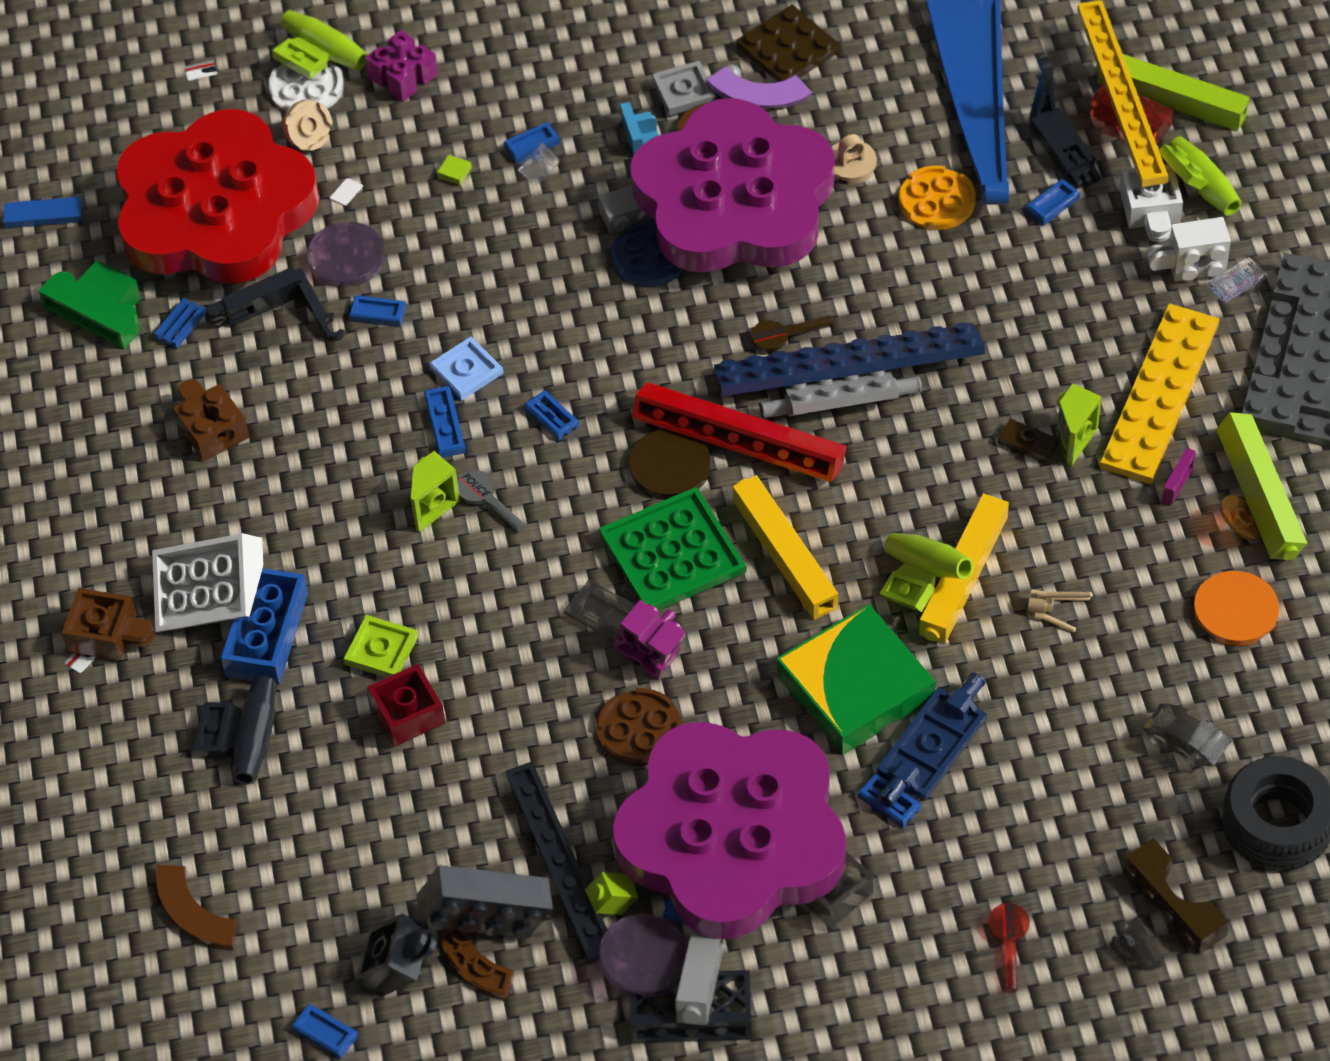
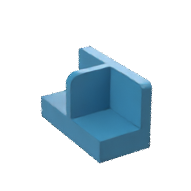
[620,102,659,156]

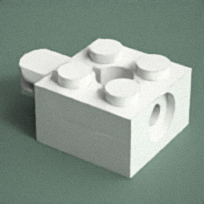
[1120,164,1183,242]
[1146,217,1231,282]

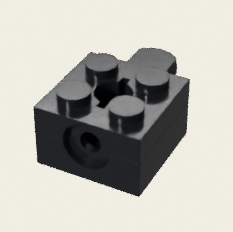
[355,913,437,996]

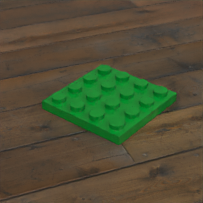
[599,487,747,611]

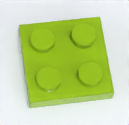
[344,615,418,678]

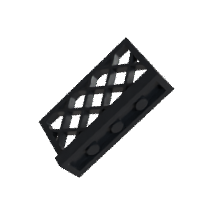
[630,970,752,1043]

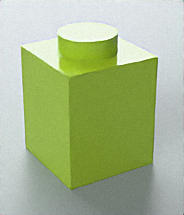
[585,872,639,915]

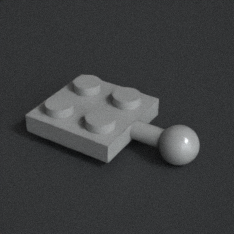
[652,61,741,116]

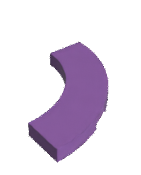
[706,66,812,110]

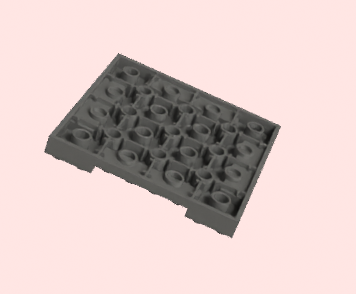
[1242,253,1330,447]

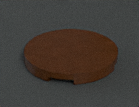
[597,688,682,766]

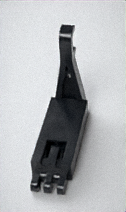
[1029,56,1101,189]
[207,267,345,342]

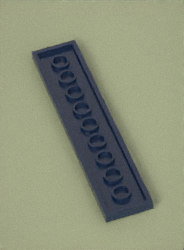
[713,322,985,396]

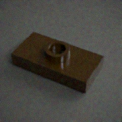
[998,418,1059,464]

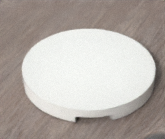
[268,61,344,112]

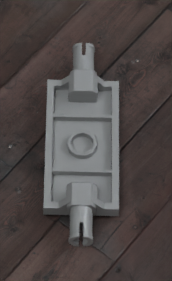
[761,370,922,419]

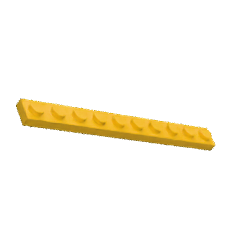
[1077,0,1168,187]

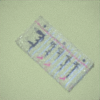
[1208,257,1266,303]

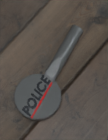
[457,470,525,532]

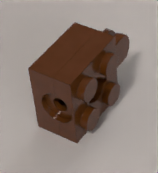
[173,379,250,462]
[61,588,155,661]

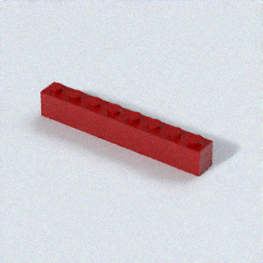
[632,382,847,482]

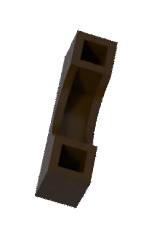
[1124,838,1230,955]

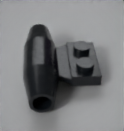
[193,676,276,784]

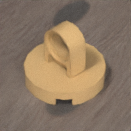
[283,100,332,150]
[832,134,877,185]

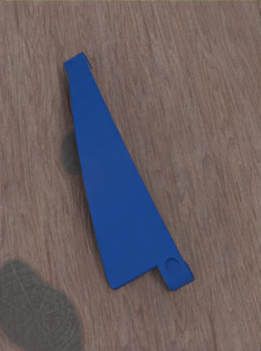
[926,0,1009,205]

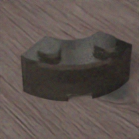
[1143,703,1231,767]

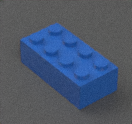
[221,568,308,685]

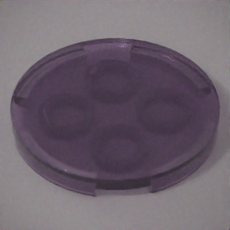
[307,222,385,287]
[599,915,688,997]

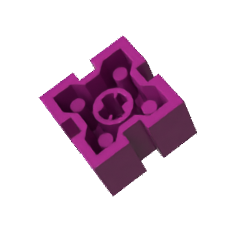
[365,30,438,102]
[613,600,686,680]

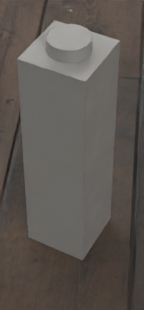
[676,930,723,1025]

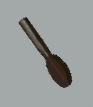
[751,315,833,352]

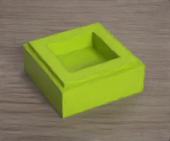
[437,155,472,185]

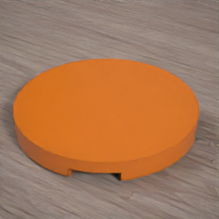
[1194,571,1279,646]

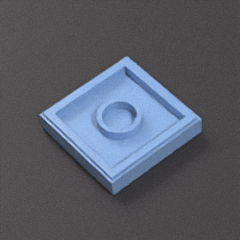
[429,336,504,401]

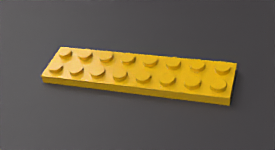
[1100,303,1220,485]

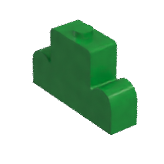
[38,261,140,349]

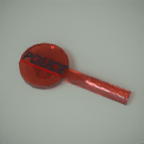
[988,903,1030,993]

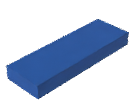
[4,197,82,228]
[424,386,466,458]

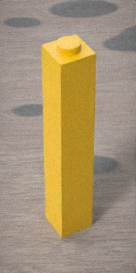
[733,475,838,620]
[919,493,1009,644]

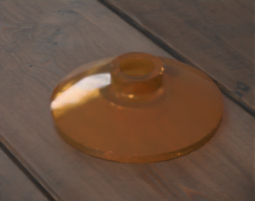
[1220,495,1262,541]

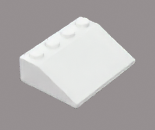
[152,533,263,633]

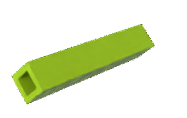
[1095,54,1250,131]
[1216,412,1308,561]

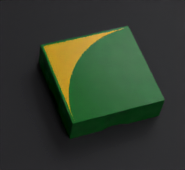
[777,604,936,755]

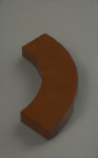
[156,865,237,950]
[439,929,514,1001]

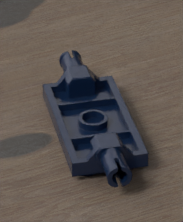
[877,672,987,808]

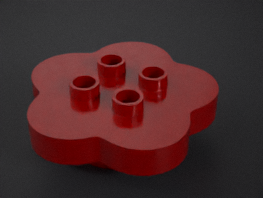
[117,109,319,283]

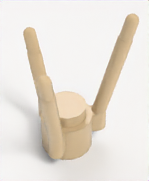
[1028,589,1093,632]

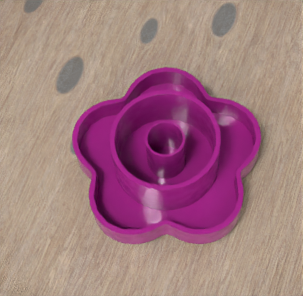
[631,98,835,272]
[613,722,846,939]

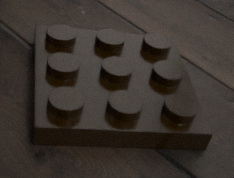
[736,4,841,82]

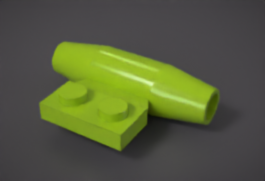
[272,10,368,79]
[1159,137,1242,216]
[880,533,974,612]

